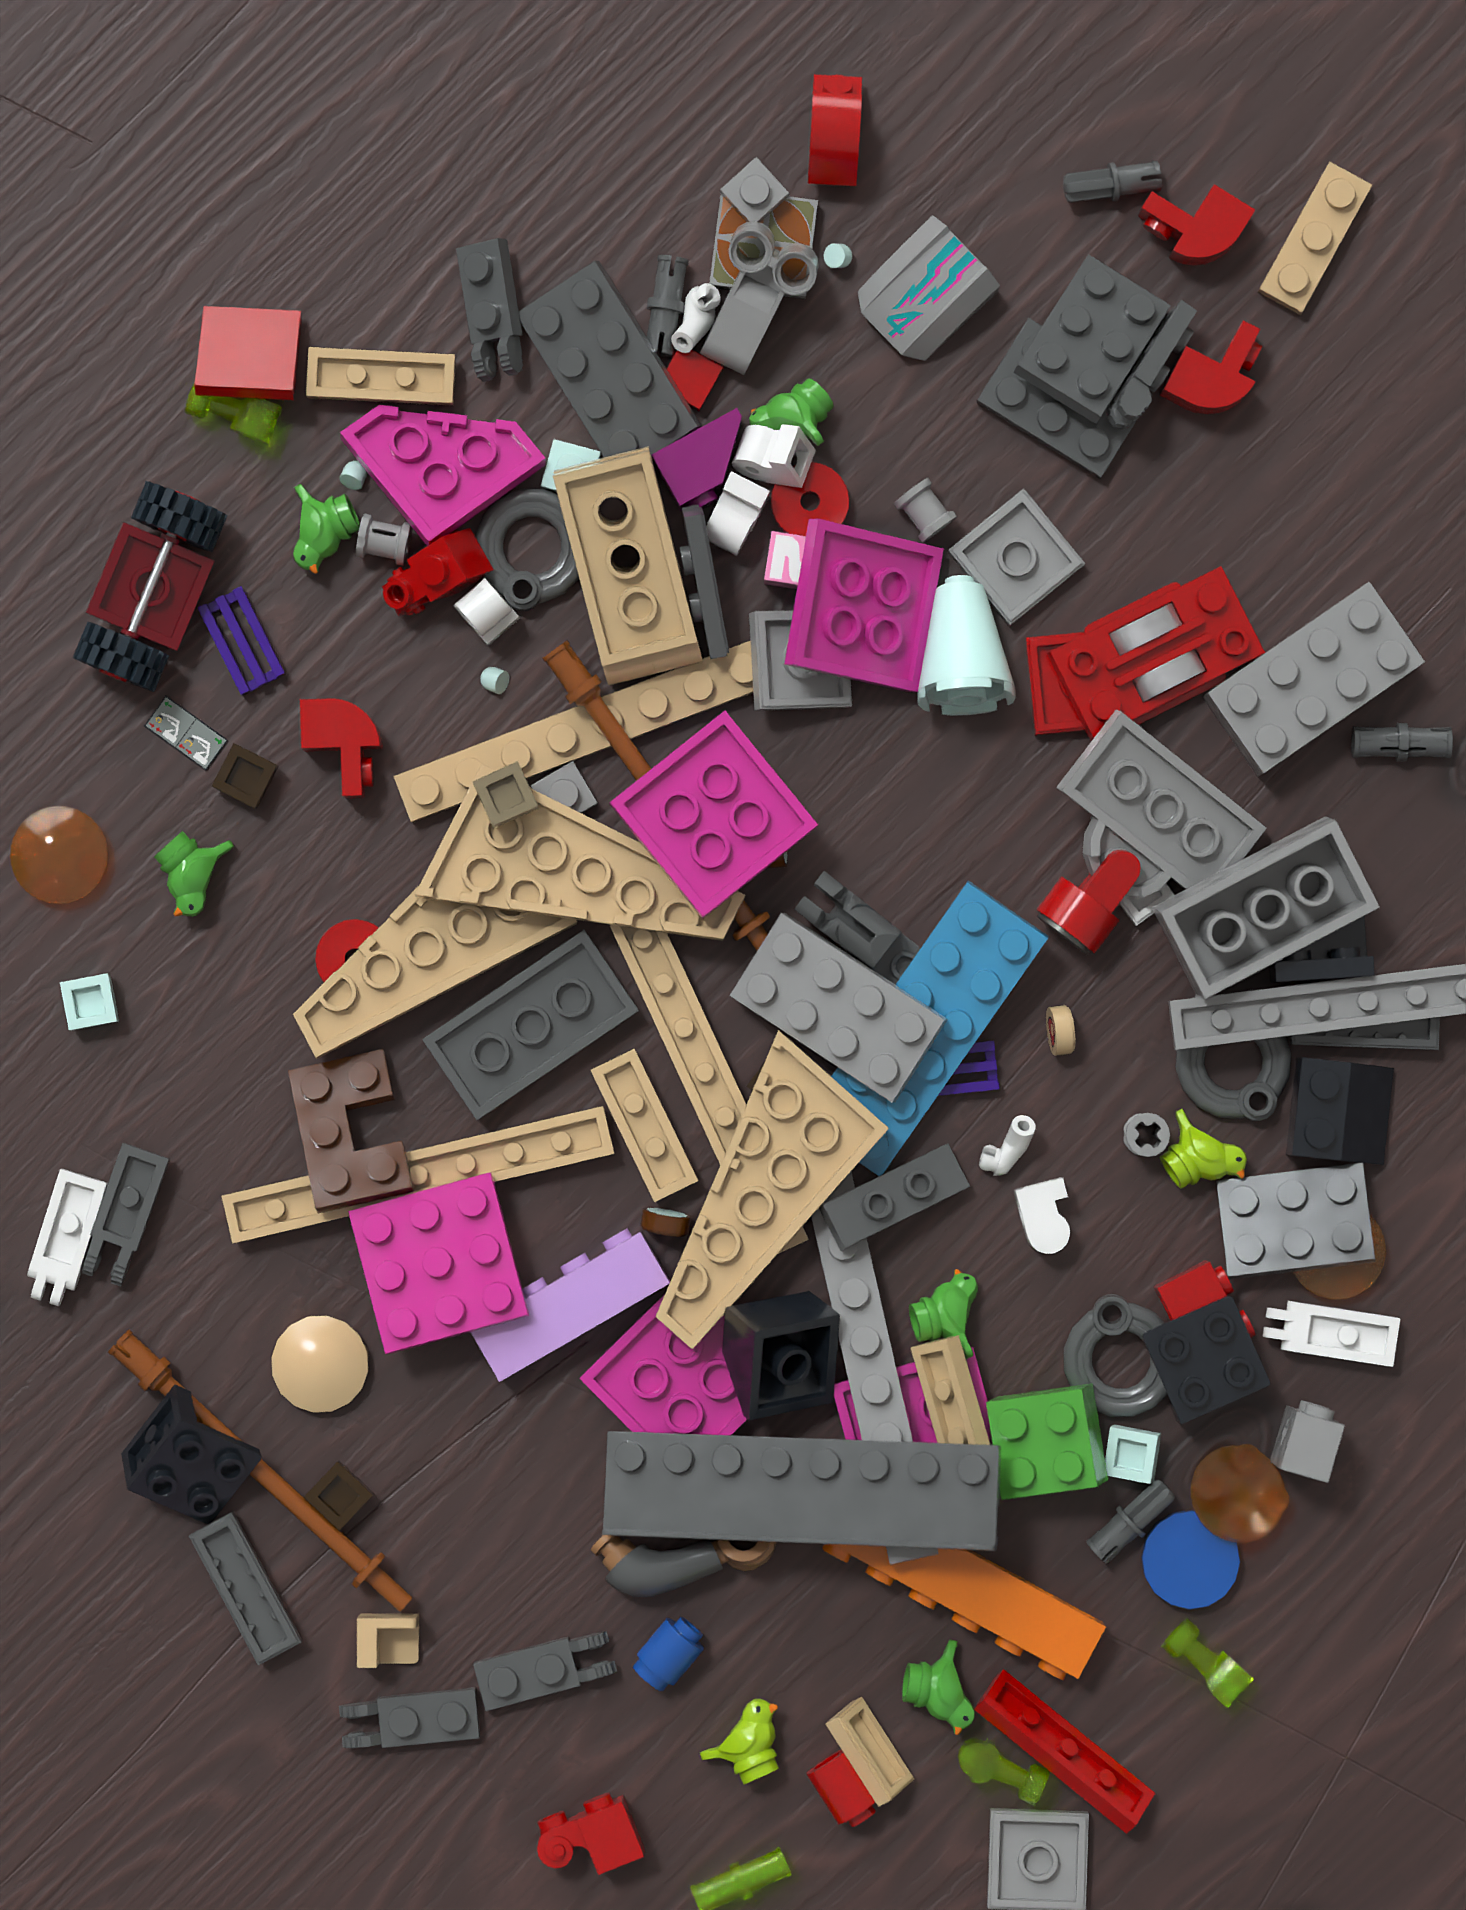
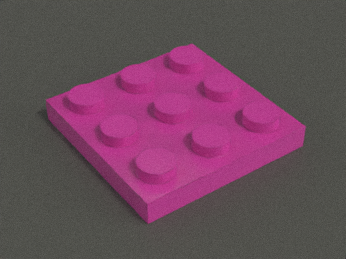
[784,519,943,692]
[610,711,818,919]
[348,1172,530,1355]
[579,1294,747,1435]

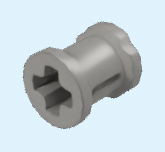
[893,478,957,543]
[355,514,412,566]
[1123,1113,1170,1157]

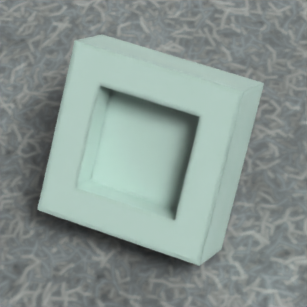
[541,439,601,492]
[60,973,119,1031]
[1105,1424,1162,1484]

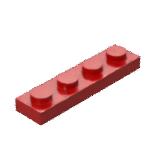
[974,1669,1155,1834]

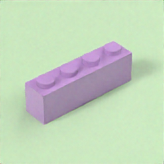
[471,1228,671,1382]

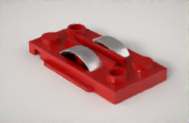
[1047,566,1265,741]

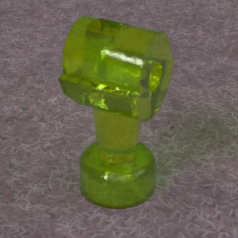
[185,382,283,444]
[1161,1618,1254,1708]
[957,1738,1050,1806]

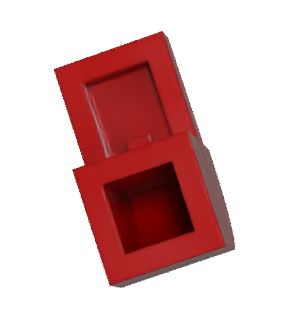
[808,75,862,186]
[1138,184,1255,265]
[1160,320,1263,414]
[300,698,383,799]

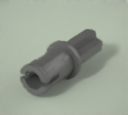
[1063,160,1162,202]
[1086,1480,1175,1565]

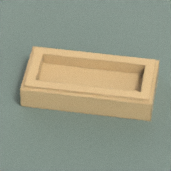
[825,1697,914,1807]

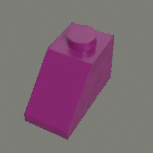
[651,408,742,511]

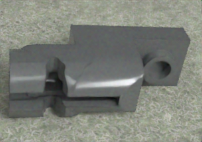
[794,871,920,984]

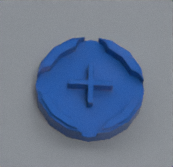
[1141,1510,1240,1609]

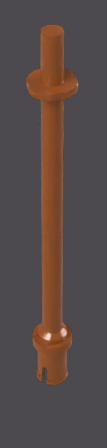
[542,640,770,951]
[108,1329,413,1612]

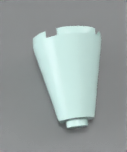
[917,575,1016,715]

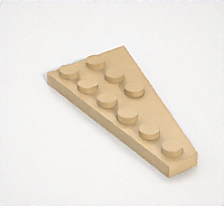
[415,764,745,941]
[293,886,577,1059]
[656,1030,889,1349]

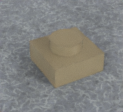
[473,761,538,829]

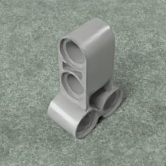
[700,221,819,375]

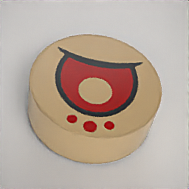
[1046,1005,1075,1056]

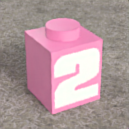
[764,531,806,589]

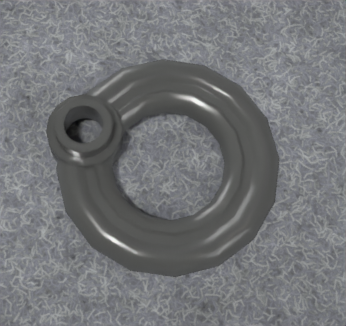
[475,489,579,611]
[1176,1036,1292,1121]
[1064,1294,1167,1417]

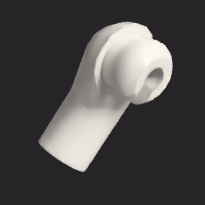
[671,283,721,353]
[979,1115,1036,1176]

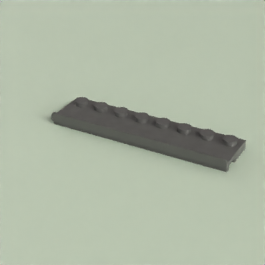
[602,1431,1001,1551]

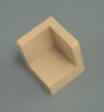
[357,1613,419,1668]

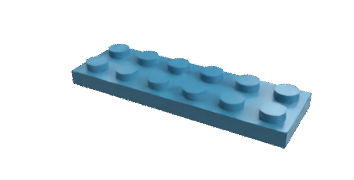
[831,881,1049,1176]

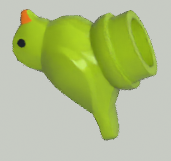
[1160,1109,1247,1189]
[700,1699,779,1785]

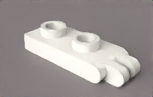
[27,1169,108,1307]
[1263,1301,1400,1367]

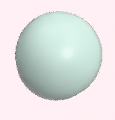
[824,244,852,268]
[339,461,367,490]
[480,667,509,694]

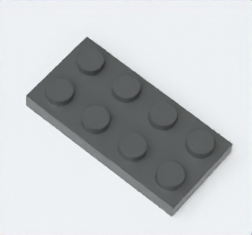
[519,260,701,457]
[422,930,639,1120]

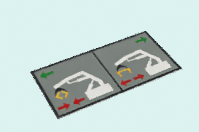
[144,696,228,771]

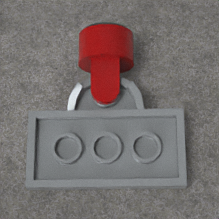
[1036,710,1266,955]

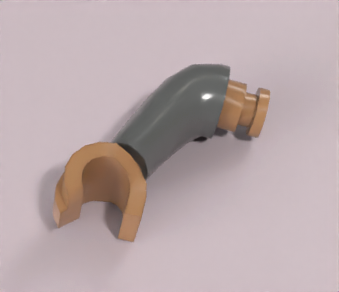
[591,1535,776,1597]

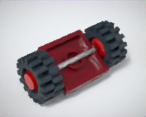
[72,481,228,692]

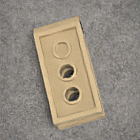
[553,446,703,685]

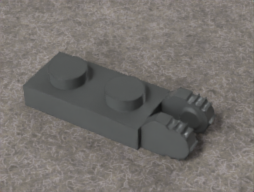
[456,238,523,382]
[1106,300,1197,430]
[82,1143,171,1287]
[473,1631,617,1711]
[339,1687,480,1748]

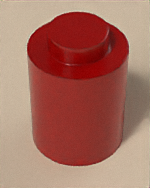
[806,1749,876,1827]

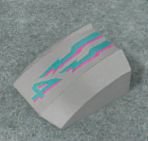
[858,215,1000,361]

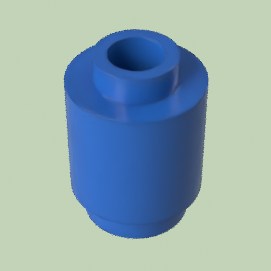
[633,1617,704,1692]

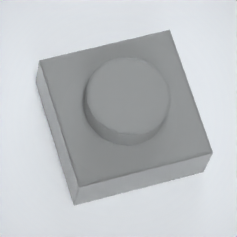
[720,157,789,223]
[531,761,598,814]

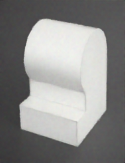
[732,425,816,488]
[706,471,770,556]
[454,578,520,646]
[1013,1177,1070,1254]

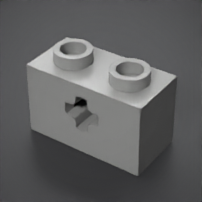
[1270,1400,1345,1483]

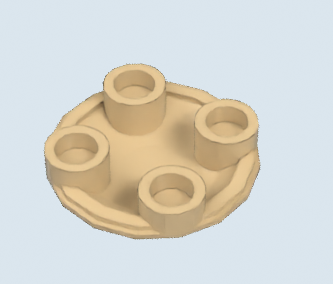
[271,1315,369,1413]

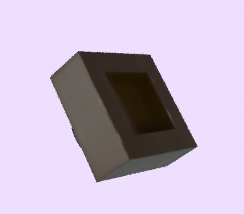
[212,743,279,809]
[304,1460,374,1531]

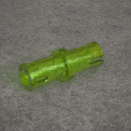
[690,1846,792,1910]

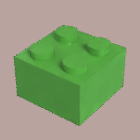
[986,1383,1108,1500]

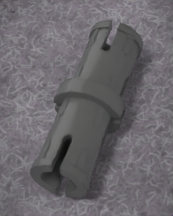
[647,255,689,357]
[1351,723,1453,762]

